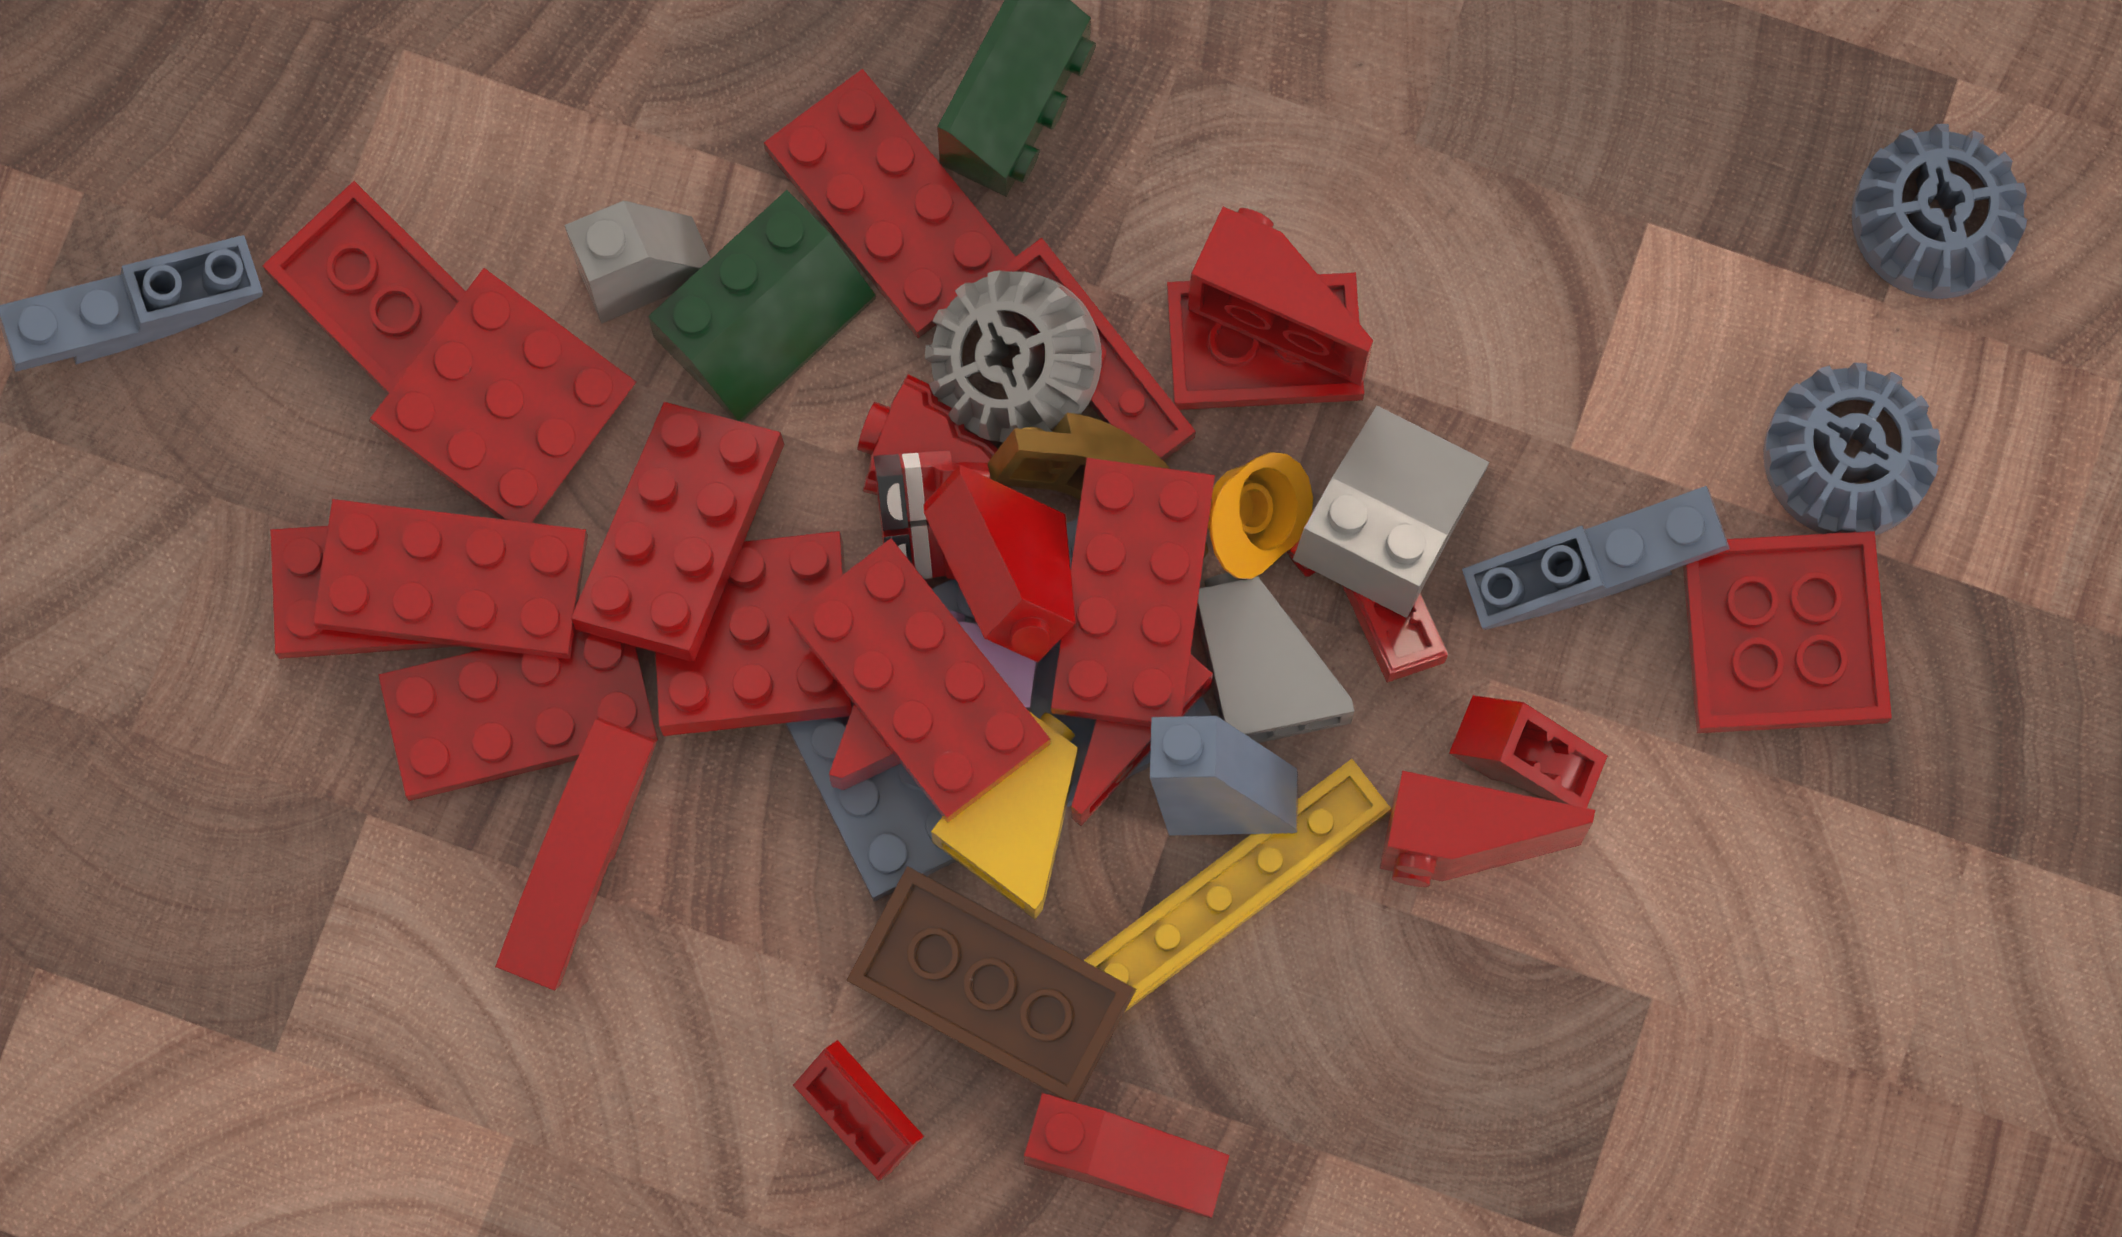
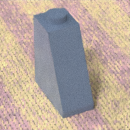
[1150,716,1298,836]

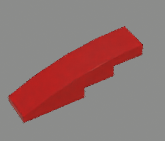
[495,717,657,991]

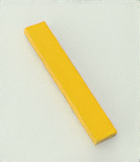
[1084,759,1391,1012]

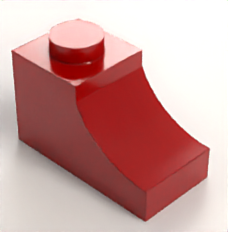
[1449,695,1608,808]

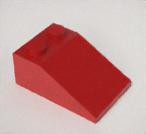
[1187,206,1374,386]
[1379,770,1595,887]

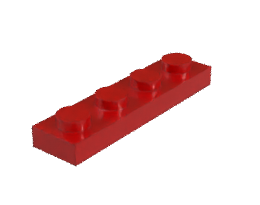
[997,238,1196,461]

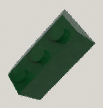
[937,0,1096,197]
[648,190,876,422]

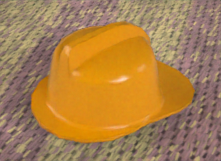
[1208,452,1313,579]

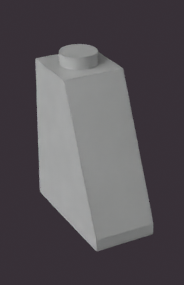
[564,200,711,323]
[1196,573,1354,743]

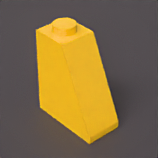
[931,711,1078,919]

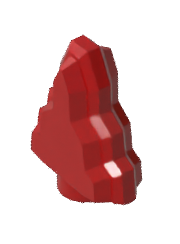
[857,374,998,495]

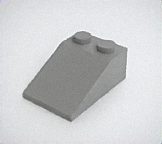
[1293,406,1489,618]

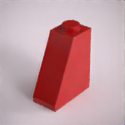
[923,465,1076,663]

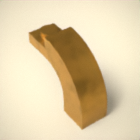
[988,412,1209,558]

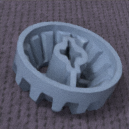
[1852,124,2027,299]
[1763,362,1940,535]

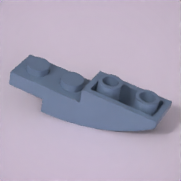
[0,235,263,372]
[1462,486,1730,630]

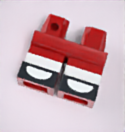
[874,450,990,580]

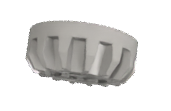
[925,271,1102,442]

